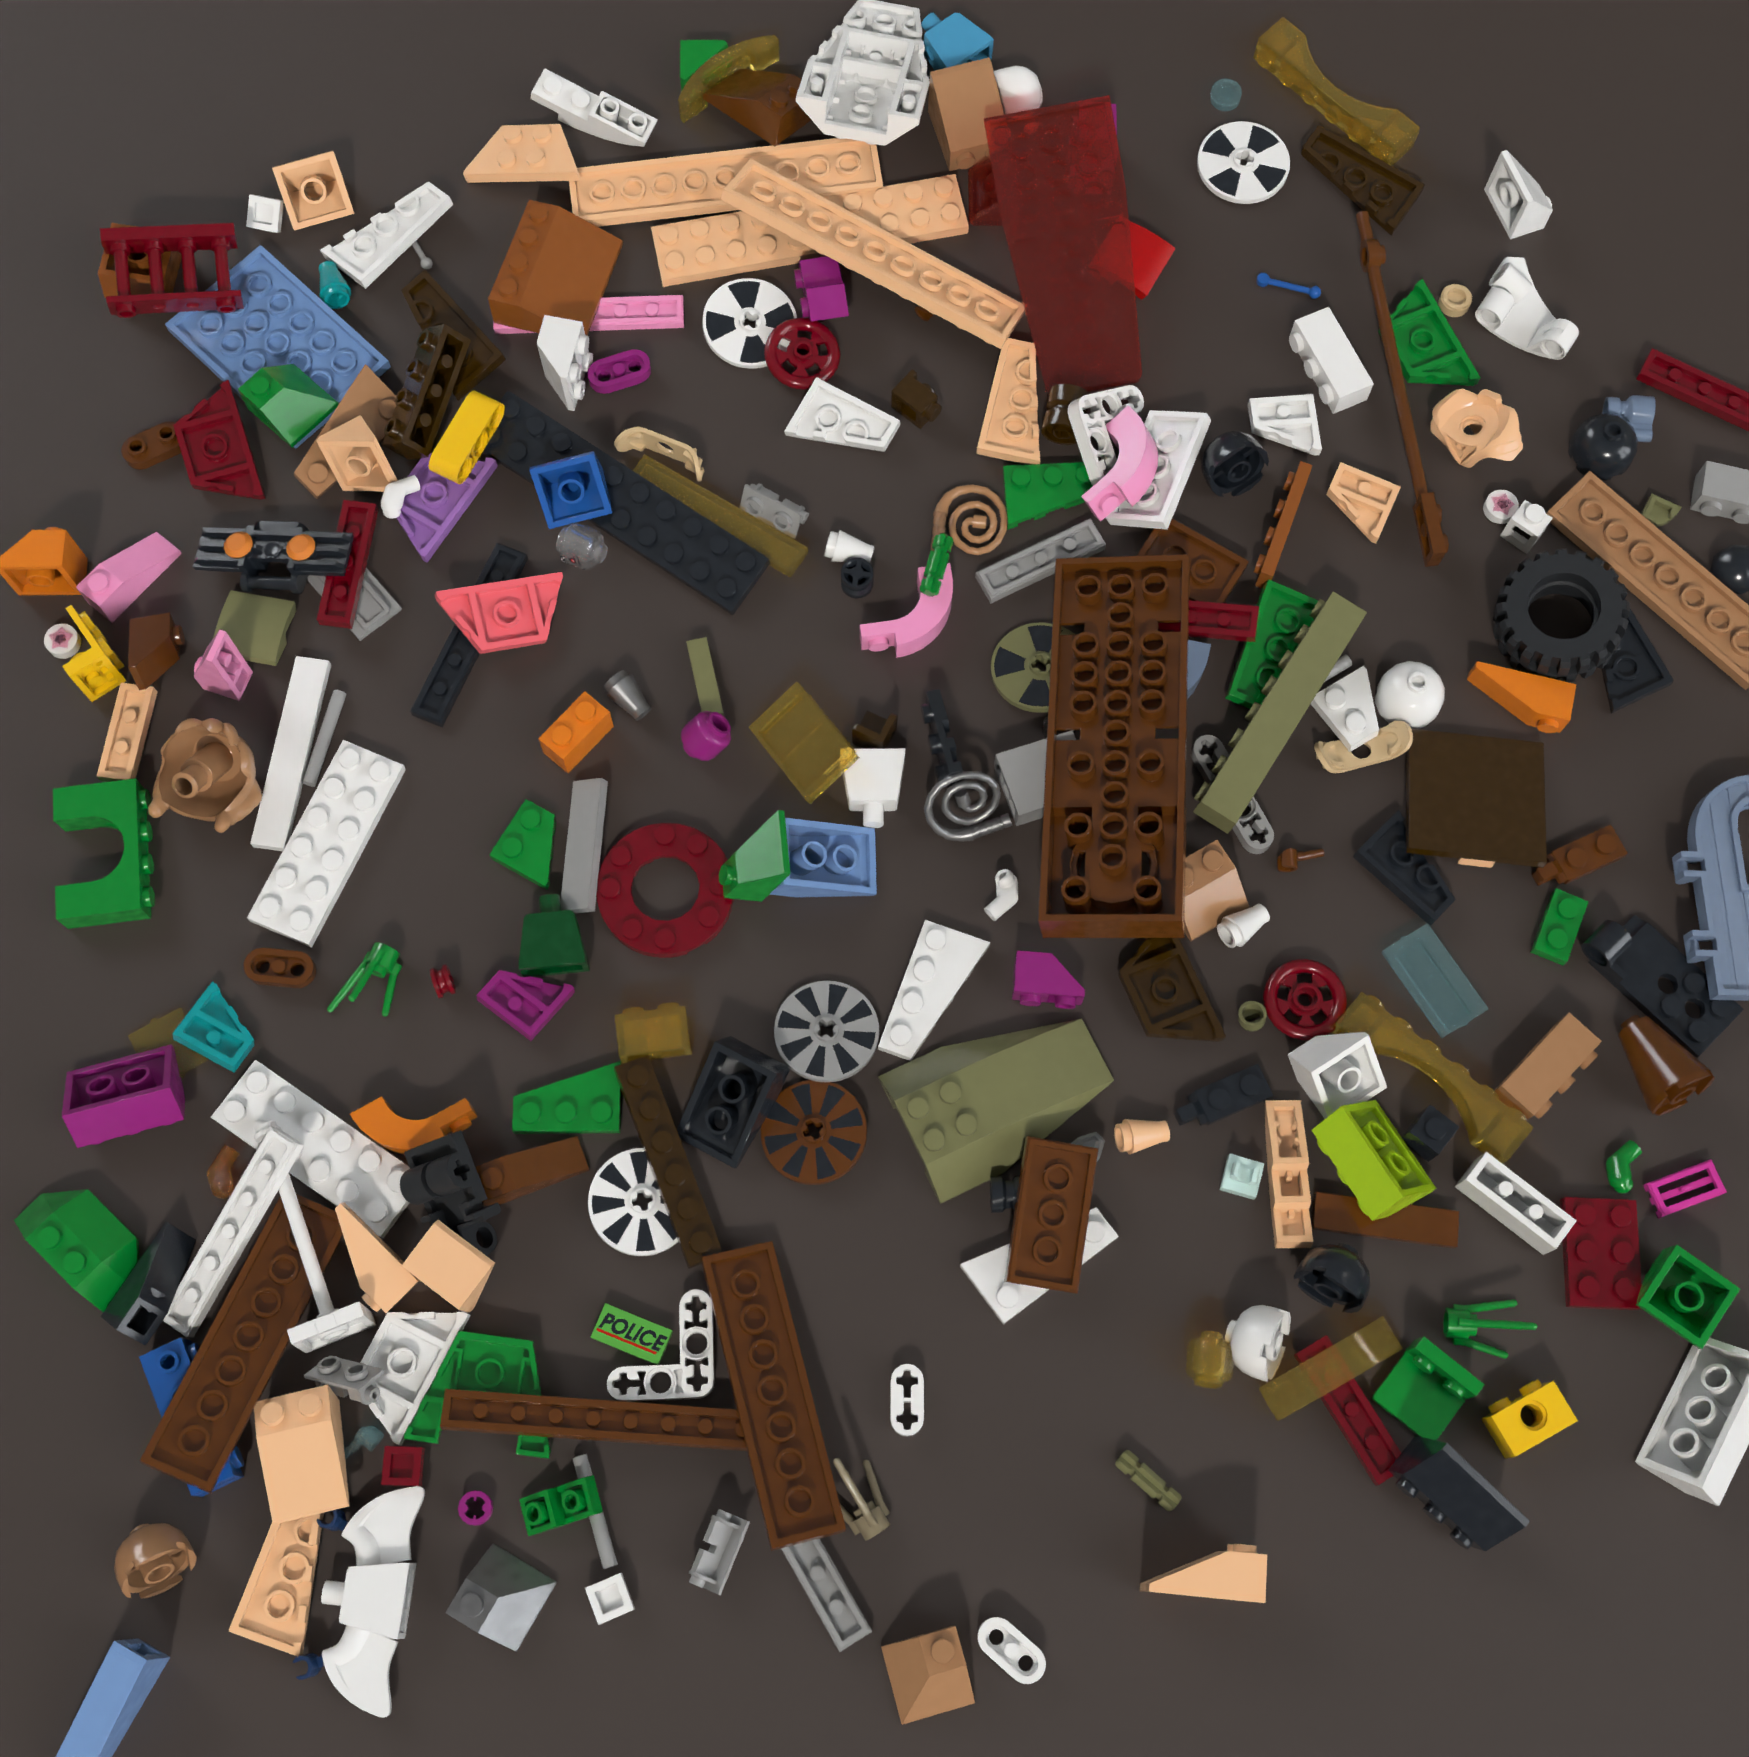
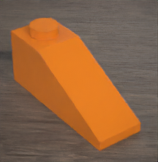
[1467,661,1576,733]

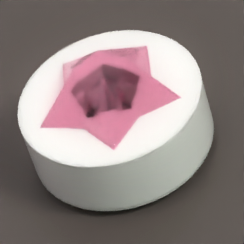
[1483,490,1519,524]
[44,623,81,659]

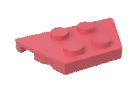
[435,572,563,654]

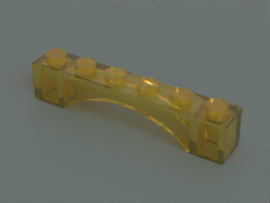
[1253,17,1420,166]
[1332,992,1534,1164]

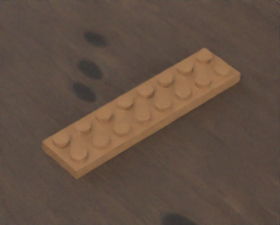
[1546,471,1749,690]

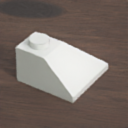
[1484,150,1553,239]
[1288,1032,1387,1119]

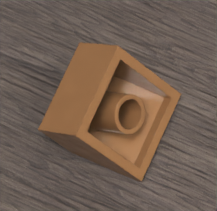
[1184,840,1249,942]

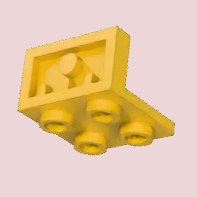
[62,605,126,702]

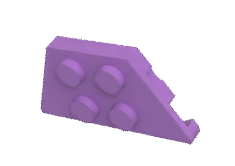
[397,453,498,563]

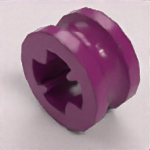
[458,1490,493,1526]

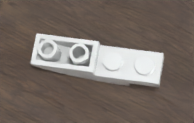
[531,69,658,147]

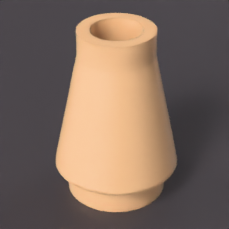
[1114,1119,1170,1154]

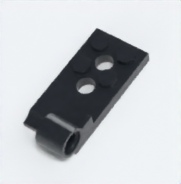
[1581,915,1744,1058]

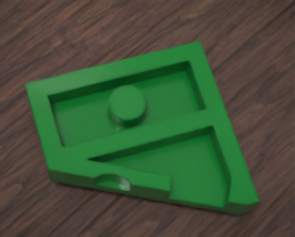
[489,799,556,890]

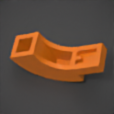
[350,1096,478,1155]

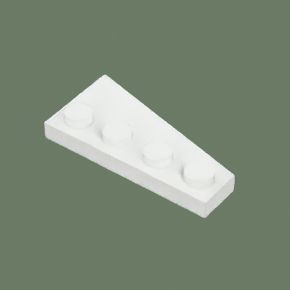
[878,920,990,1061]
[960,1207,1119,1325]

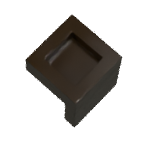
[852,710,898,749]

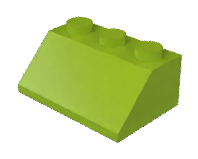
[1312,1100,1437,1221]

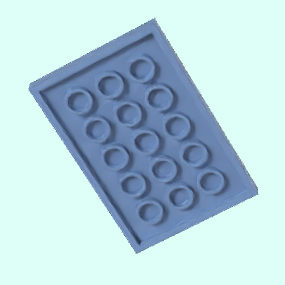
[165,245,391,449]

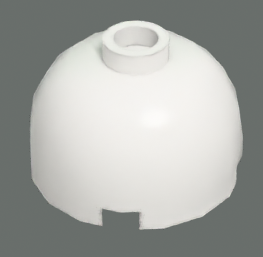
[1375,661,1445,729]
[1225,1305,1291,1382]

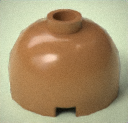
[114,1523,197,1599]

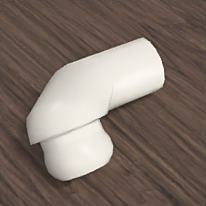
[381,475,420,519]

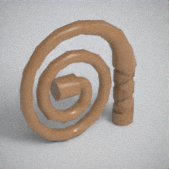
[931,484,1007,556]

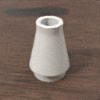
[824,530,874,563]
[1217,903,1270,948]

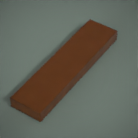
[1311,1192,1460,1249]

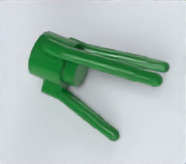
[327,942,402,1017]
[1443,1299,1538,1359]

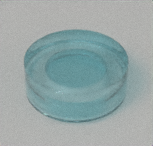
[1210,79,1242,111]

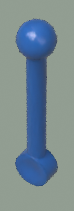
[1256,273,1321,299]

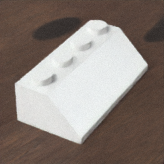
[1635,1338,1749,1506]

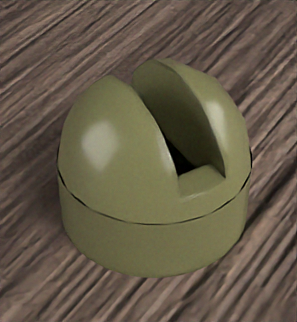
[1238,1001,1267,1032]

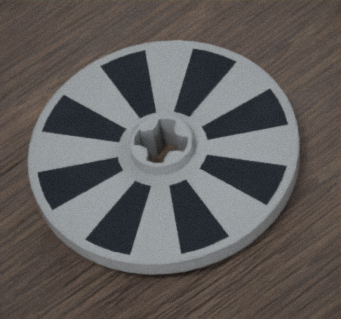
[774,981,879,1082]

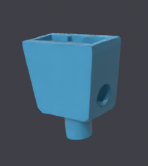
[921,13,994,71]

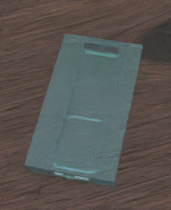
[1381,923,1488,1039]

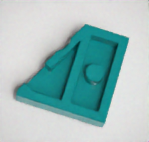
[172,982,255,1073]

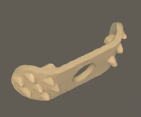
[614,426,704,482]
[1314,721,1413,774]

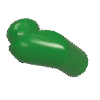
[1606,1140,1642,1194]

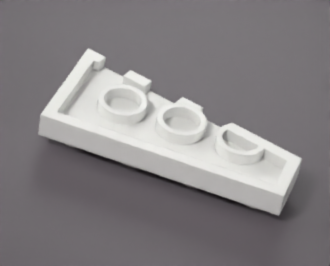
[320,181,453,289]

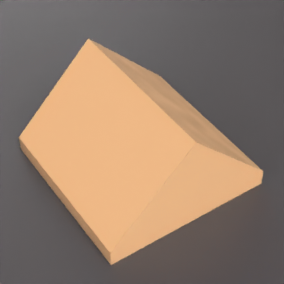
[272,150,354,230]
[316,415,397,492]
[401,1220,495,1313]

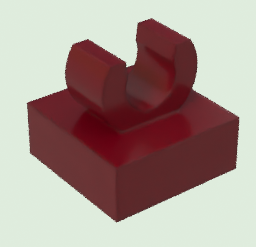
[381,1446,425,1486]

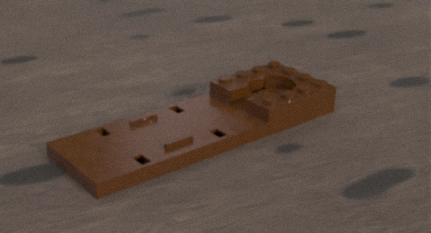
[1038,554,1190,938]

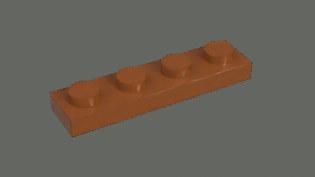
[1253,461,1313,588]

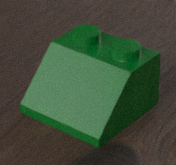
[1636,1244,1740,1349]

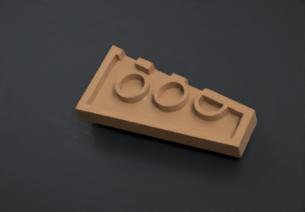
[294,364,396,499]

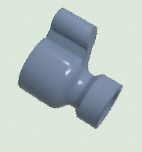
[1602,395,1656,442]

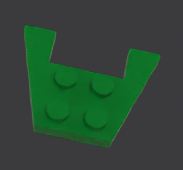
[404,1331,551,1459]

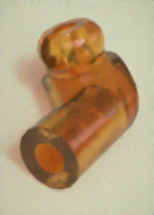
[207,1145,240,1199]

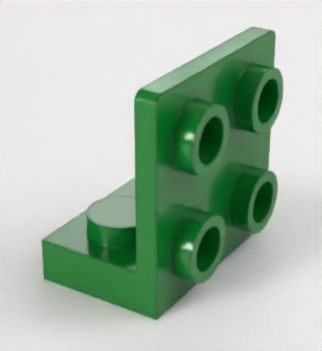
[1372,1336,1485,1440]

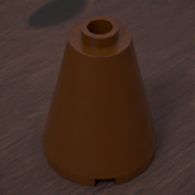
[1618,1015,1715,1116]

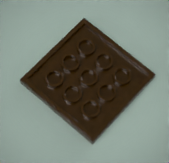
[1406,729,1547,868]

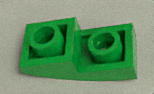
[519,1475,603,1536]

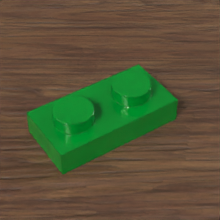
[1530,888,1589,966]

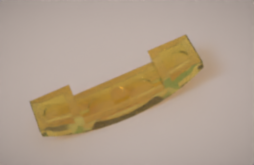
[678,35,780,123]
[1258,1316,1403,1421]

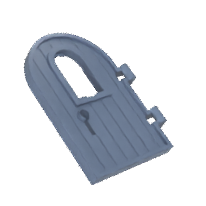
[1672,775,1749,1001]

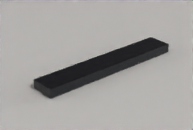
[410,543,528,727]

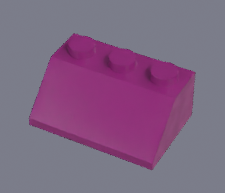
[62,1044,185,1148]

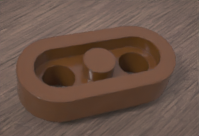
[121,421,181,470]
[243,948,316,988]

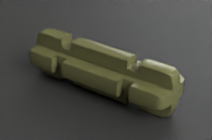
[1115,1450,1182,1512]

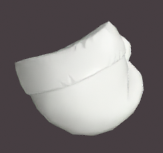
[994,66,1043,120]

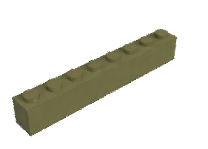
[1193,591,1367,834]

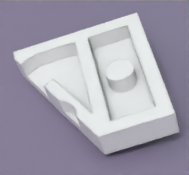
[1311,666,1379,752]

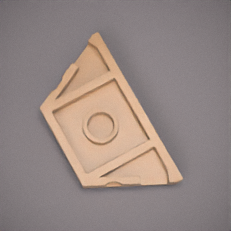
[463,124,580,183]

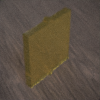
[128,1007,208,1078]

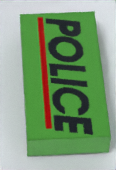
[591,1303,673,1365]

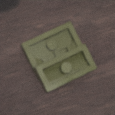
[213,590,296,666]

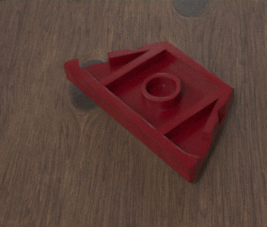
[173,380,266,500]

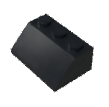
[1388,1436,1530,1552]

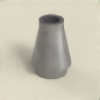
[604,670,652,721]

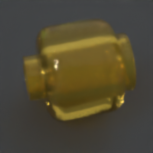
[1185,1331,1234,1389]

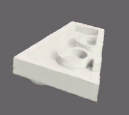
[784,377,900,452]

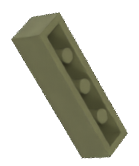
[686,637,724,716]

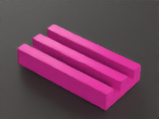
[1643,1159,1727,1219]

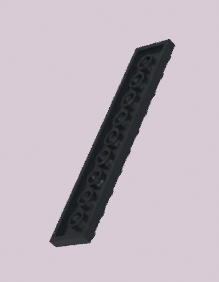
[483,390,771,615]

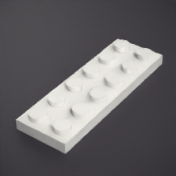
[247,740,406,948]
[211,1060,410,1239]

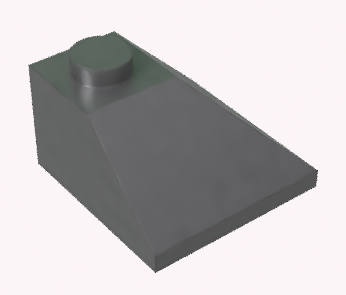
[446,1544,557,1652]

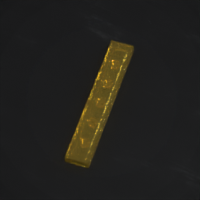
[633,454,808,578]

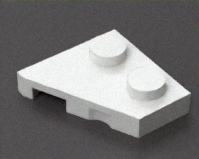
[1248,394,1322,456]

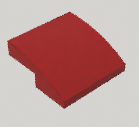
[1087,217,1176,300]

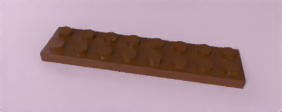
[139,1194,343,1494]
[702,1241,846,1551]

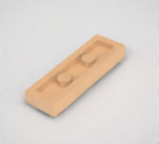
[97,683,157,782]

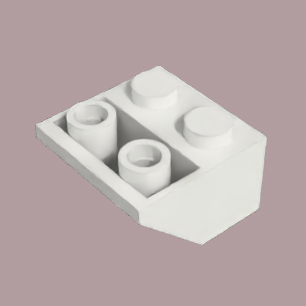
[537,315,593,411]

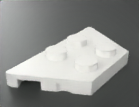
[360,1312,471,1446]

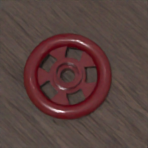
[764,318,840,390]
[1263,959,1347,1040]

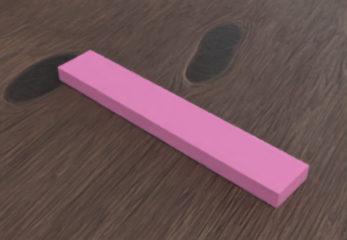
[493,295,684,334]

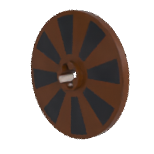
[761,1080,867,1185]

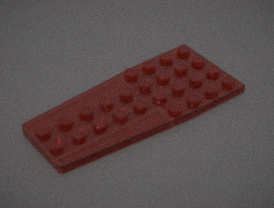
[984,95,1142,395]

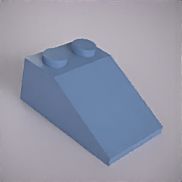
[769,818,877,897]

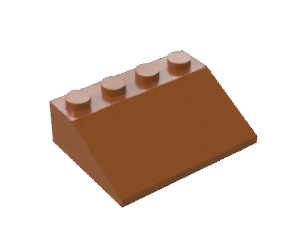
[488,200,623,336]

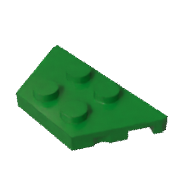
[1378,279,1481,386]

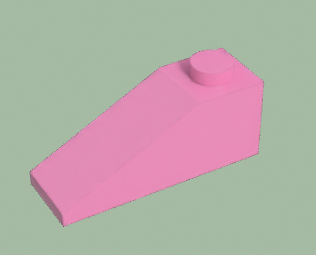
[76,532,182,623]
[194,630,253,701]

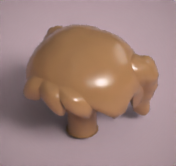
[148,718,262,833]

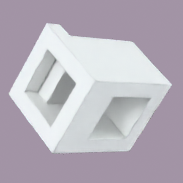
[1500,500,1552,554]

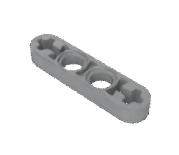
[1191,735,1274,854]

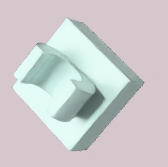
[1219,1154,1265,1200]

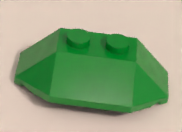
[14,1189,139,1312]

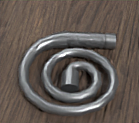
[924,771,1013,842]

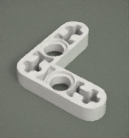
[1068,385,1144,486]
[607,1289,715,1402]

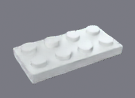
[1106,410,1211,530]

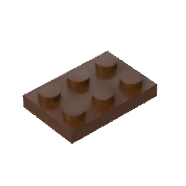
[1137,519,1249,603]

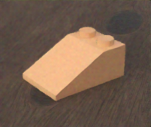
[254,1384,350,1524]
[1140,1544,1267,1603]

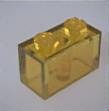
[615,1002,692,1064]

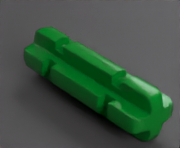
[920,533,953,597]

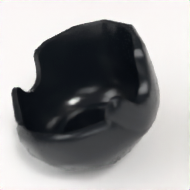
[1710,545,1749,594]

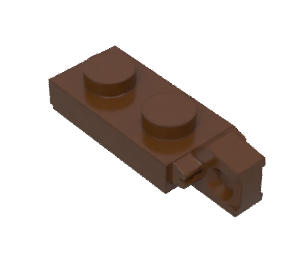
[1531,824,1628,886]

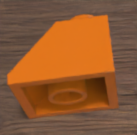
[0,527,88,595]

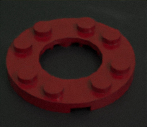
[596,823,734,958]

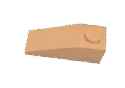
[335,1202,420,1313]

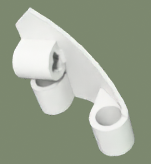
[1475,257,1579,360]

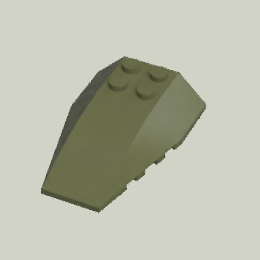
[878,1018,1114,1204]

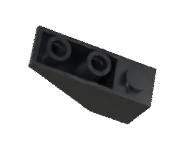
[101,1222,196,1346]

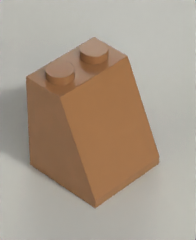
[928,57,1010,171]

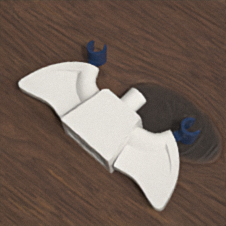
[293,1486,425,1718]

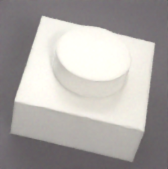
[246,194,284,233]
[585,1573,635,1625]

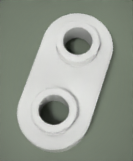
[977,1617,1046,1684]

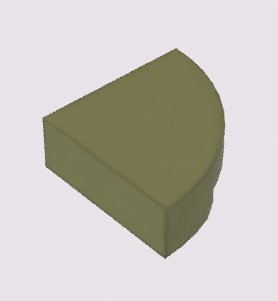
[1641,494,1682,527]

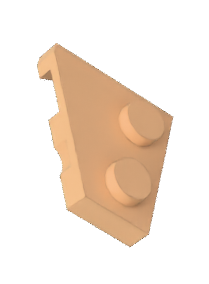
[1326,462,1401,544]

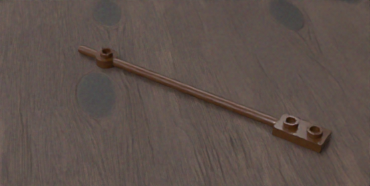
[1356,211,1449,567]

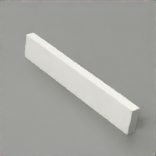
[250,656,331,852]
[163,1126,304,1337]

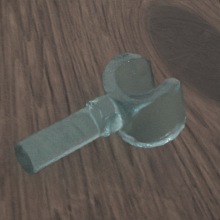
[344,1425,384,1460]

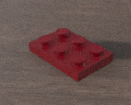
[1560,1197,1642,1310]

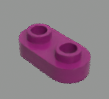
[588,349,651,394]

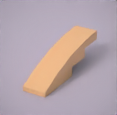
[1264,1100,1313,1248]

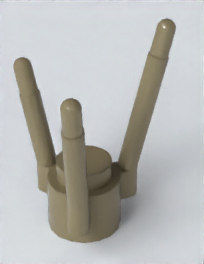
[833,1458,891,1541]

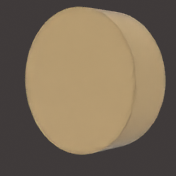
[1438,284,1472,317]

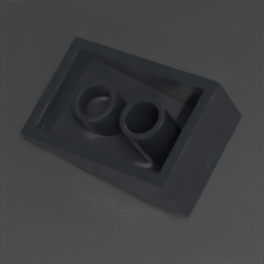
[677,1036,791,1169]

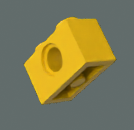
[1481,1379,1578,1459]

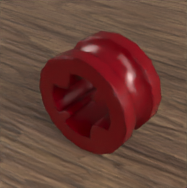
[429,963,456,999]

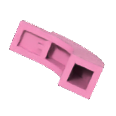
[1081,406,1158,522]
[860,563,953,658]

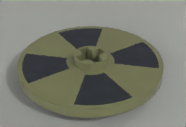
[991,622,1074,713]

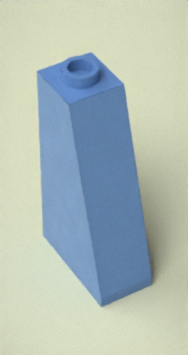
[56,1638,170,1757]

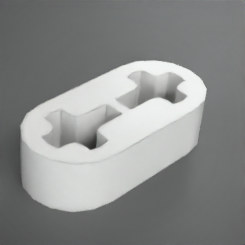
[890,1364,924,1437]

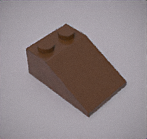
[703,68,811,147]

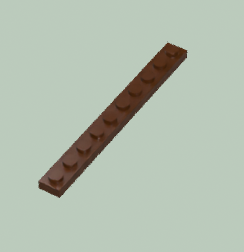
[440,1389,818,1451]

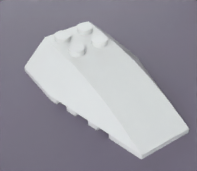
[796,0,929,146]

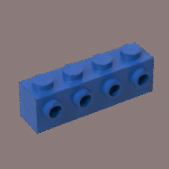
[139,1337,244,1497]

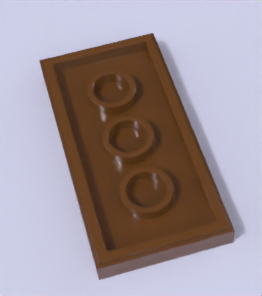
[1004,1136,1099,1294]

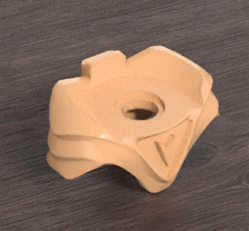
[1430,389,1523,468]

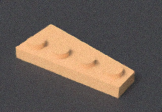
[976,338,1040,465]
[229,1513,324,1657]

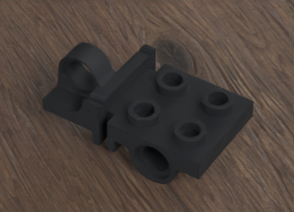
[400,1130,501,1255]

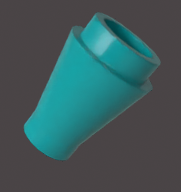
[318,261,351,309]

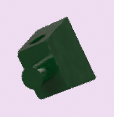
[519,894,590,977]

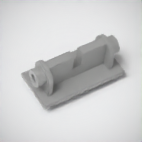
[739,483,809,539]
[304,1355,384,1405]
[689,1509,750,1596]

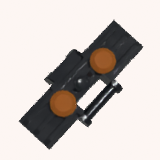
[193,521,354,594]

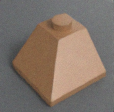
[881,1625,975,1725]

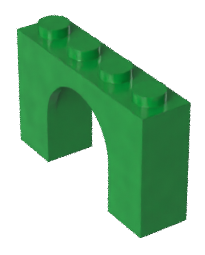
[53,778,155,929]

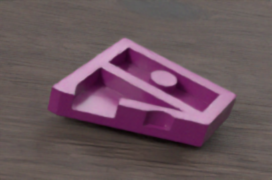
[476,970,575,1041]

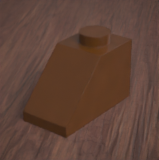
[128,612,185,690]

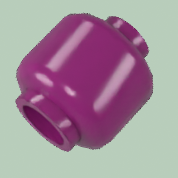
[681,711,731,761]

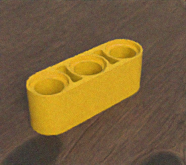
[429,390,505,484]

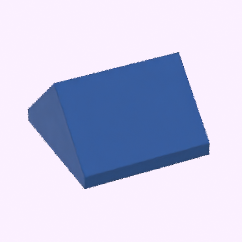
[529,451,612,529]

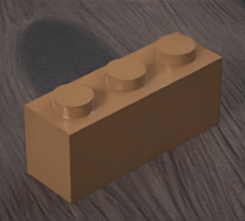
[1492,1012,1602,1122]

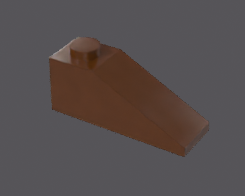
[476,1136,590,1206]

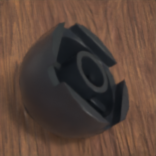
[1568,413,1638,481]
[1201,431,1269,497]
[1294,1243,1370,1313]

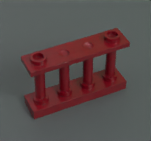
[100,223,244,318]

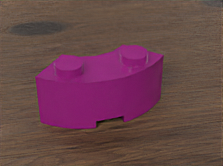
[794,256,849,322]

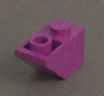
[1012,951,1085,1009]

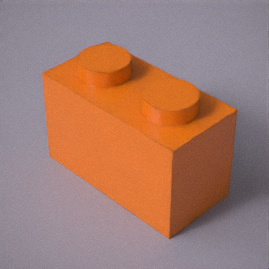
[538,691,614,773]

